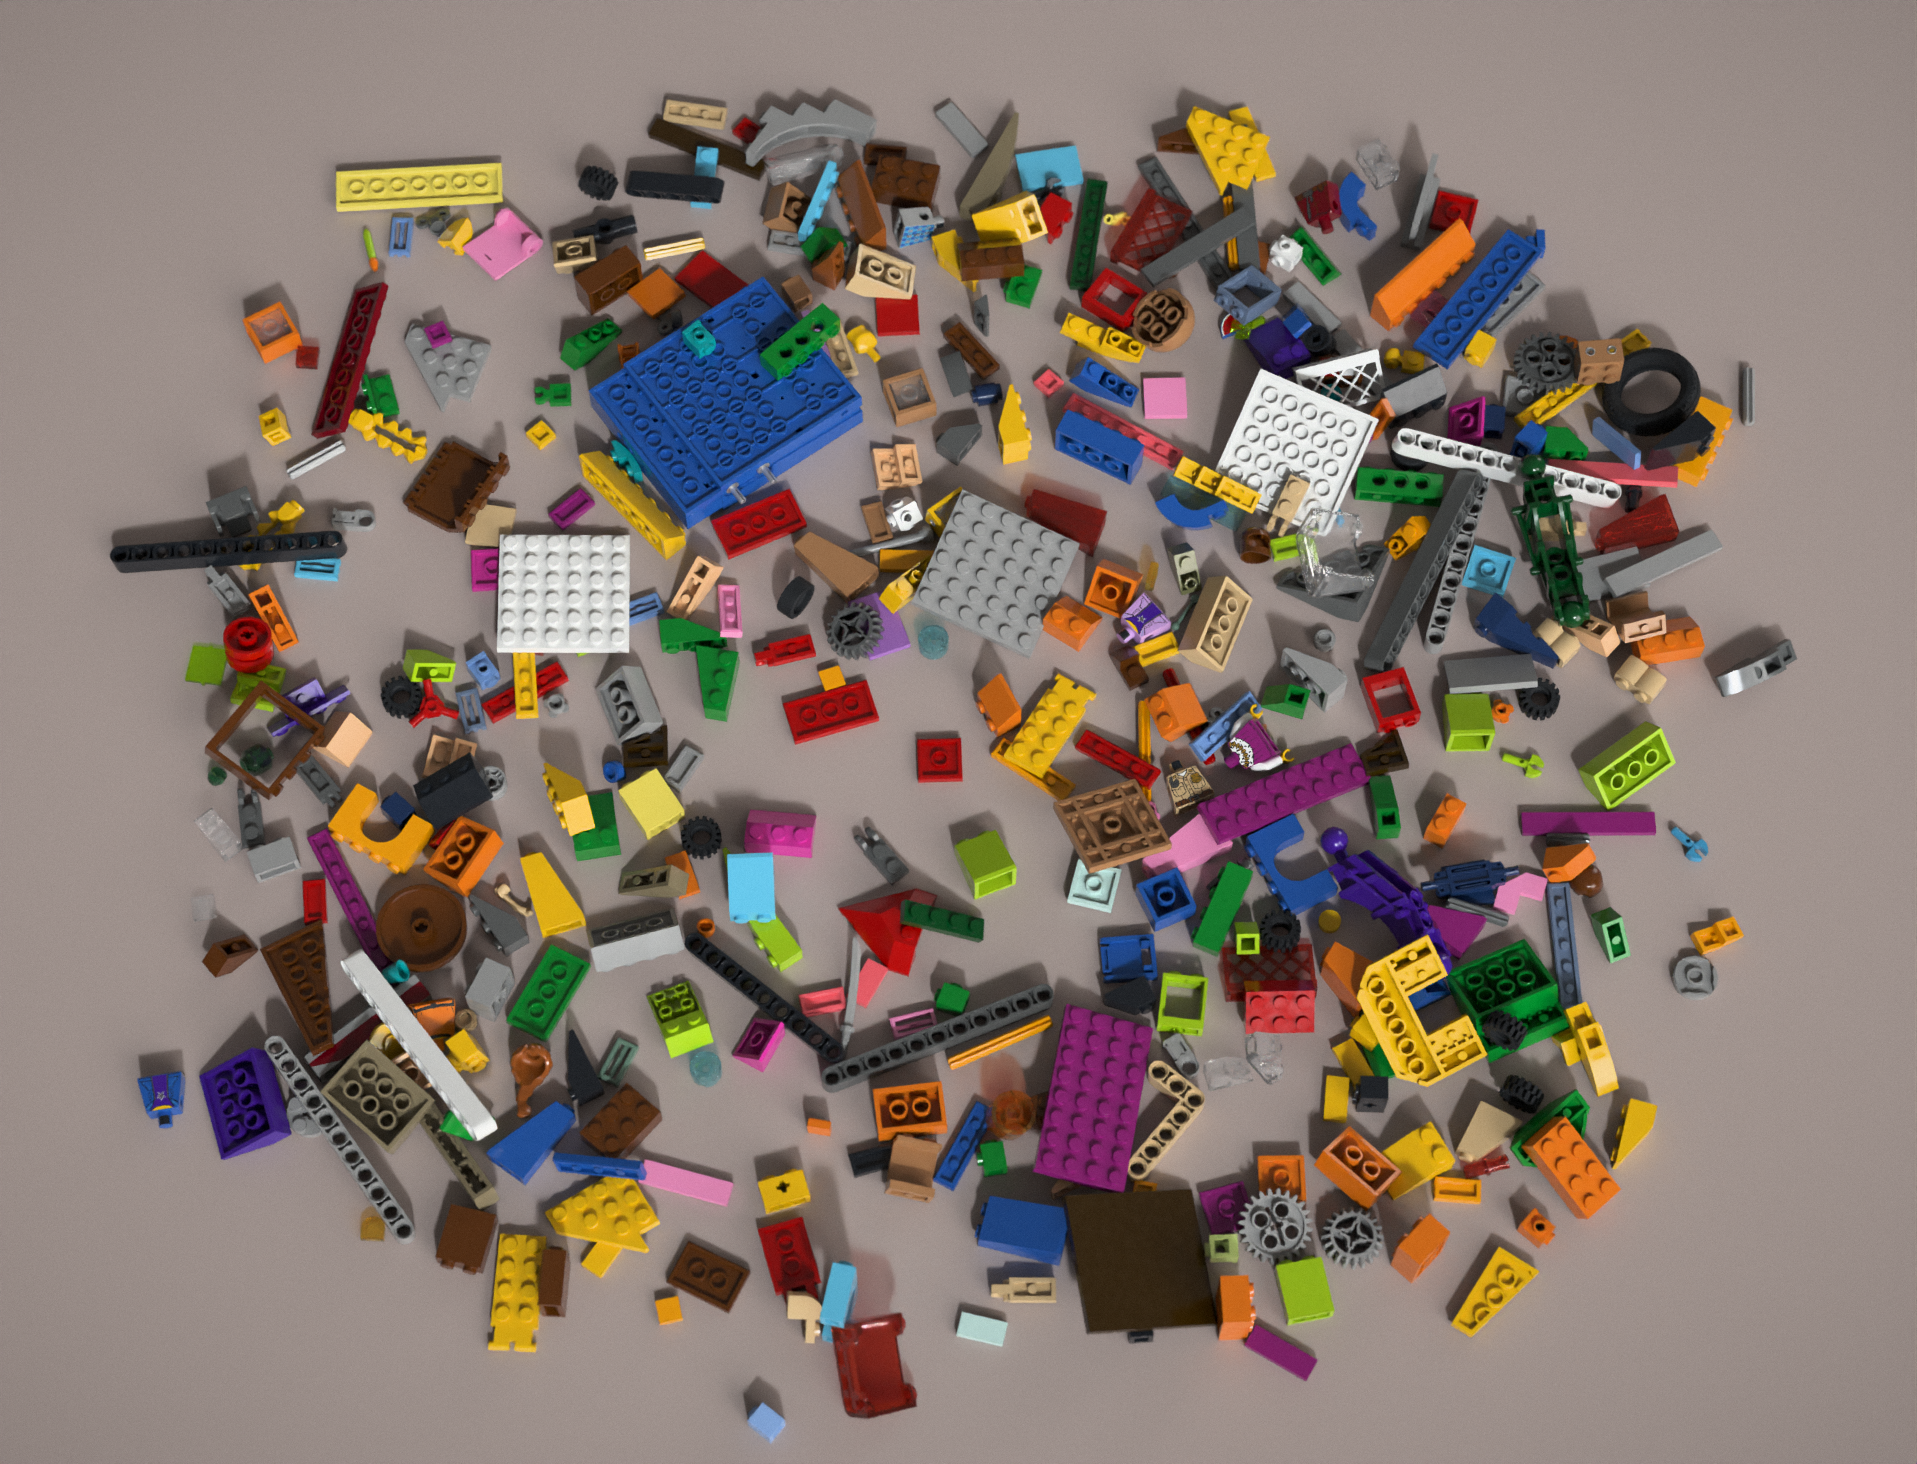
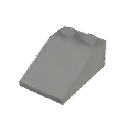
[1279,647,1348,713]

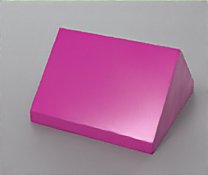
[1447,396,1485,447]
[732,1018,785,1072]

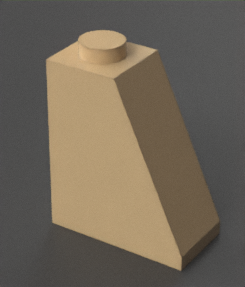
[1455,1101,1523,1164]

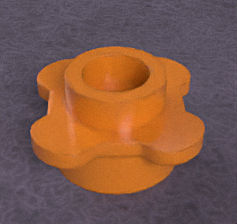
[1492,699,1514,724]

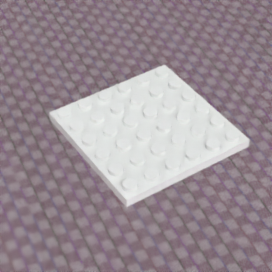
[1215,369,1379,538]
[497,535,630,653]

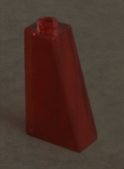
[1024,489,1107,557]
[1594,494,1679,555]

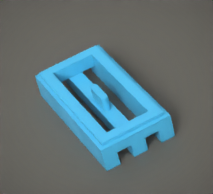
[294,558,341,582]

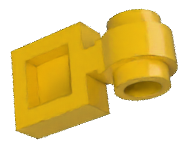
[1383,348,1425,374]

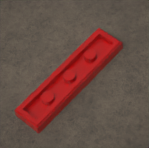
[481,661,569,724]
[1075,729,1161,790]

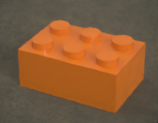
[873,1081,947,1141]
[1391,1213,1451,1284]
[1215,1275,1256,1340]

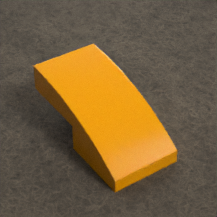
[1690,916,1744,956]

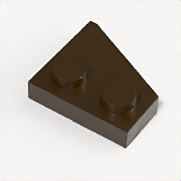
[623,725,668,768]
[1360,729,1409,776]

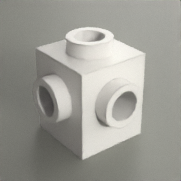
[1269,235,1303,272]
[885,496,923,531]

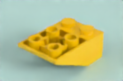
[971,191,1048,243]
[998,384,1032,465]
[542,763,595,836]

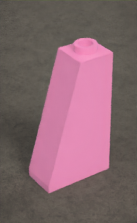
[1142,813,1233,879]

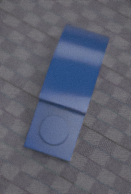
[1339,172,1377,241]
[1155,494,1229,530]

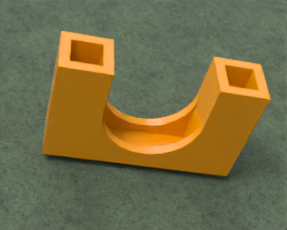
[1671,396,1733,487]
[328,783,435,876]

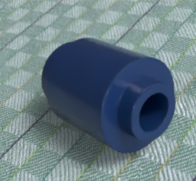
[971,382,1003,407]

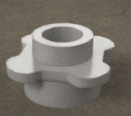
[544,694,569,718]

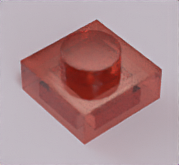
[295,346,320,370]

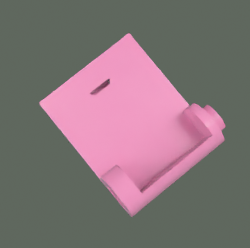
[463,208,543,281]

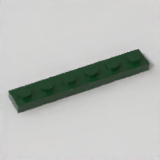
[1069,179,1108,292]

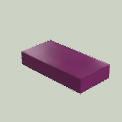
[548,488,595,531]

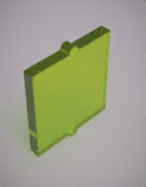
[185,645,227,686]

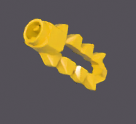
[349,409,427,464]
[238,499,305,571]

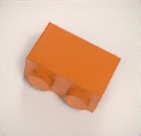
[1423,793,1467,849]

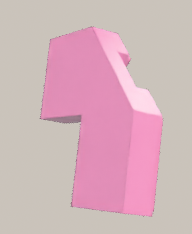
[1493,872,1548,915]

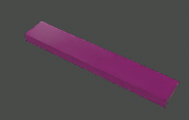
[1520,812,1656,836]

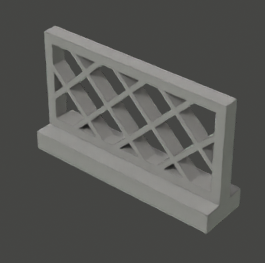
[1400,153,1440,251]

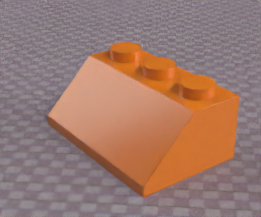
[1630,617,1705,665]
[423,816,504,897]
[1314,1126,1402,1211]

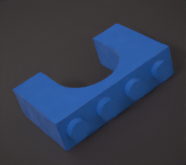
[1244,813,1338,916]

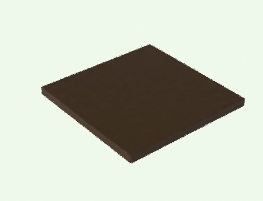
[1062,1189,1218,1335]

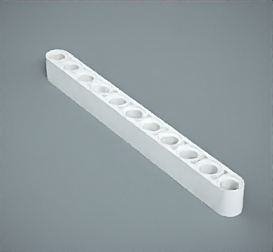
[1392,428,1622,508]
[340,949,497,1141]

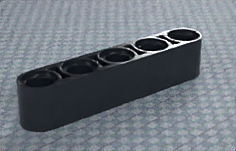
[625,170,725,204]

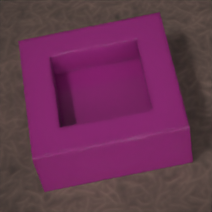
[424,321,452,349]

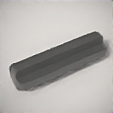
[1546,833,1590,846]

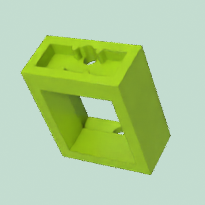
[1157,971,1208,1037]

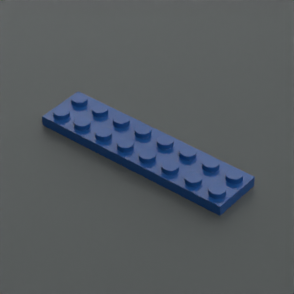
[1413,229,1543,370]

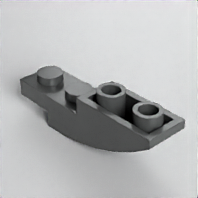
[1715,639,1797,697]

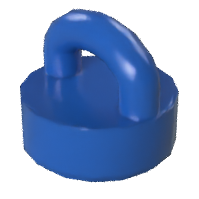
[603,760,626,783]

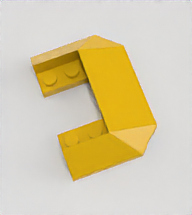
[1356,934,1487,1087]

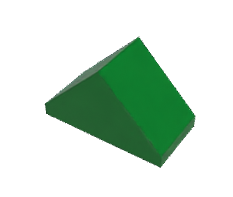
[801,227,847,264]

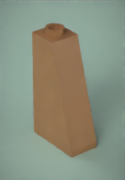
[794,531,880,604]

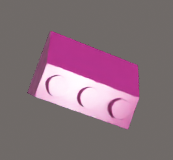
[744,809,817,858]

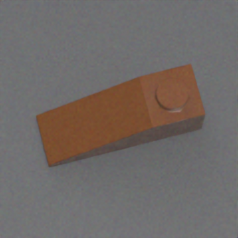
[811,241,845,291]

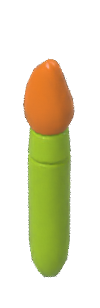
[363,229,378,272]

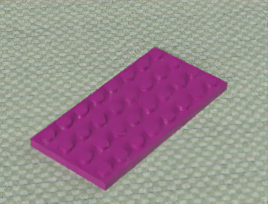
[1033,1004,1153,1193]

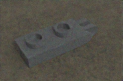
[296,755,343,808]

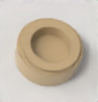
[455,1009,478,1032]

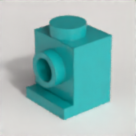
[682,320,716,359]

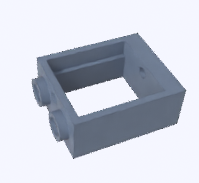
[1214,265,1282,325]

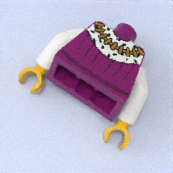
[1224,704,1294,771]

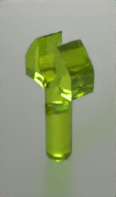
[1230,316,1266,340]

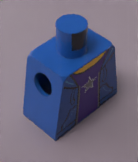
[137,1071,186,1129]

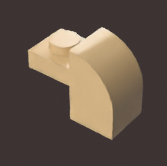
[786,1291,822,1343]

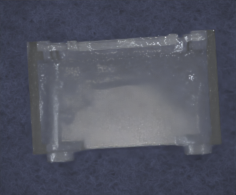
[1296,508,1374,598]

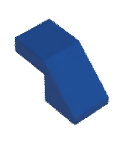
[1282,303,1312,339]

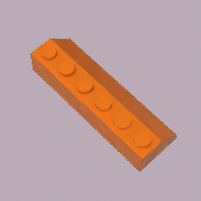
[1370,218,1475,332]

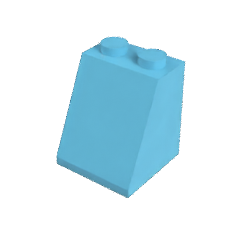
[727,853,776,924]

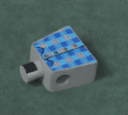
[893,207,944,249]

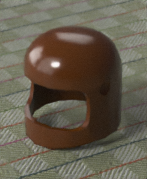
[1240,527,1271,564]

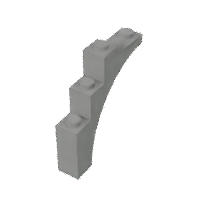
[745,99,877,167]

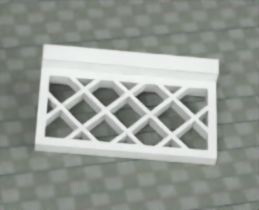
[1293,347,1386,407]

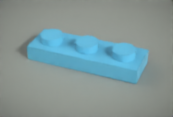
[690,147,719,209]

